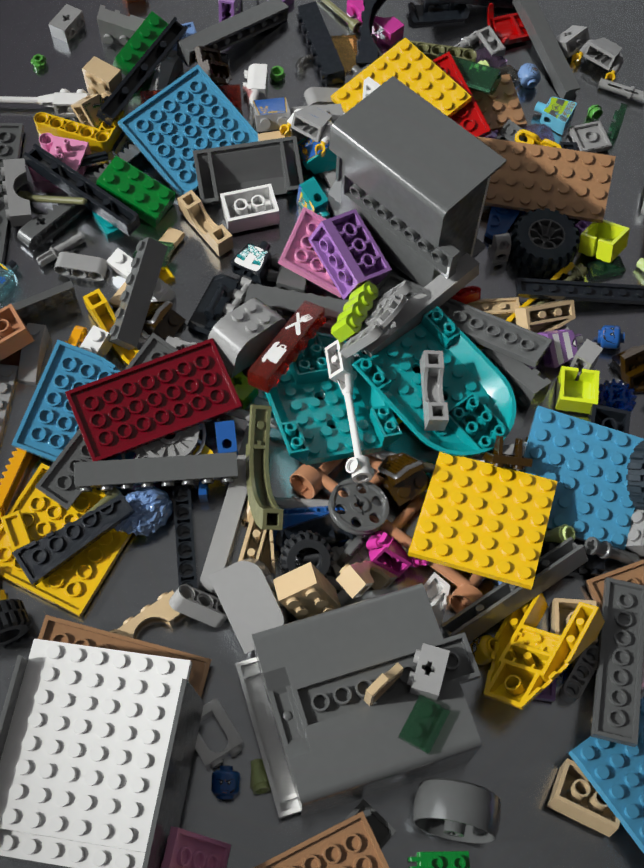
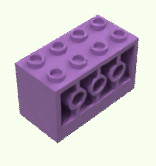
[308,209,392,300]

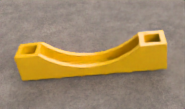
[83,288,139,367]

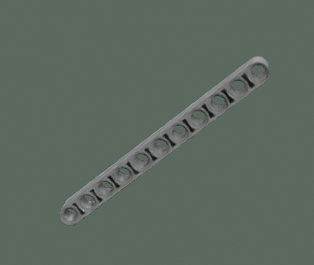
[198,397,273,594]

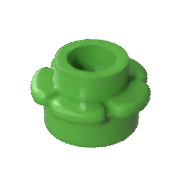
[31,54,47,70]
[270,66,285,81]
[587,105,603,121]

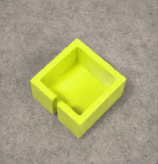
[578,220,630,263]
[555,366,600,414]

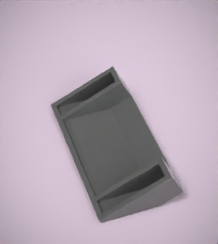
[193,136,304,206]

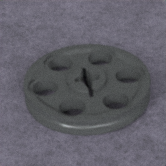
[328,479,389,535]

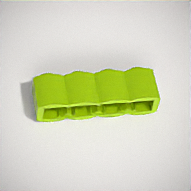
[331,281,379,343]

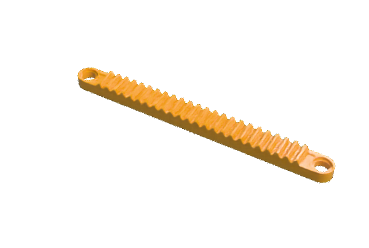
[0,325,87,524]

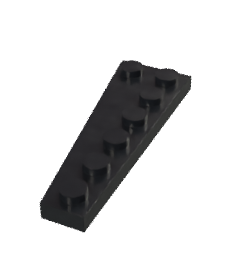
[12,495,135,586]

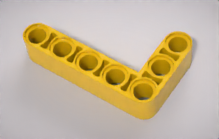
[34,110,125,153]

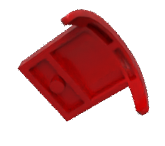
[487,3,531,45]

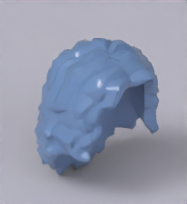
[114,486,173,536]

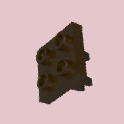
[482,436,533,470]

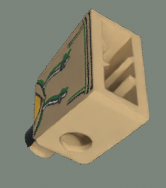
[71,94,108,129]

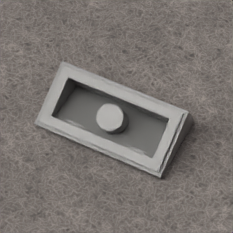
[476,25,506,56]

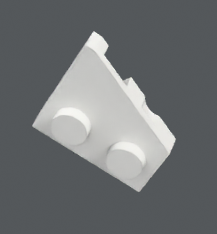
[424,572,450,629]

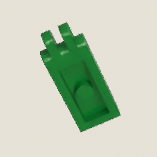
[408,851,470,868]

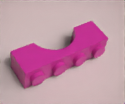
[347,0,404,46]

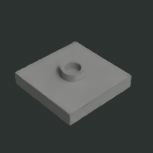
[568,120,612,153]

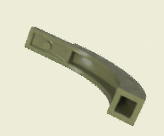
[245,405,284,530]

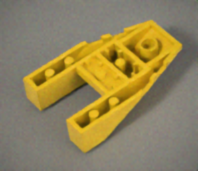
[484,593,605,710]

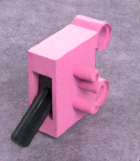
[28,133,108,182]

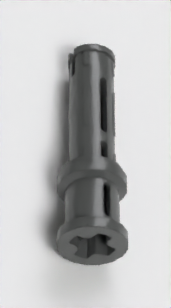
[584,537,639,564]

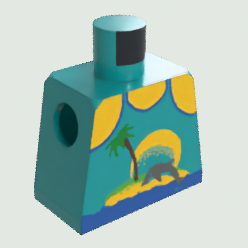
[296,177,331,219]

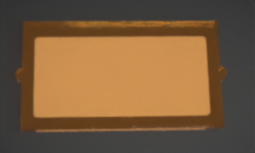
[331,34,357,74]

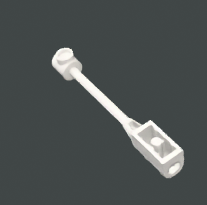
[243,64,268,128]
[0,89,89,116]
[325,340,374,483]

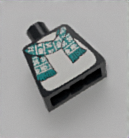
[230,241,272,285]

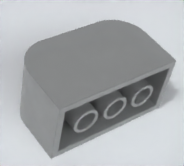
[208,297,286,378]
[208,558,289,654]

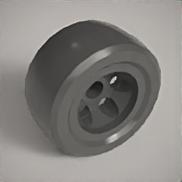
[413,778,501,844]

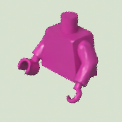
[366,531,430,577]

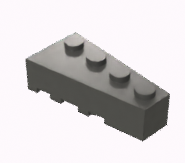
[481,347,551,411]

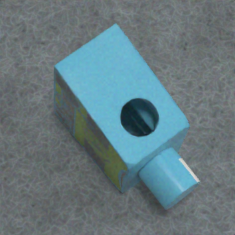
[534,97,577,135]

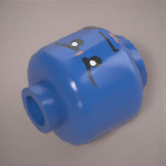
[598,325,625,349]
[211,765,240,799]

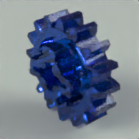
[598,379,637,412]

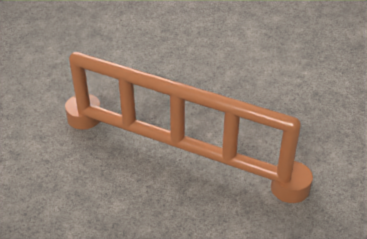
[290,455,486,613]

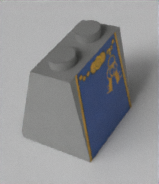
[253,97,292,134]

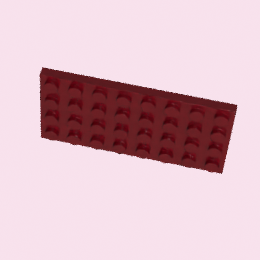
[65,338,242,461]

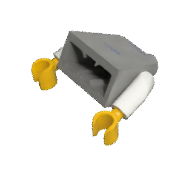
[280,105,333,157]

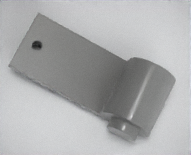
[304,87,340,106]

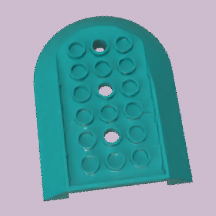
[352,306,516,457]
[259,331,403,465]

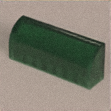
[438,52,502,95]

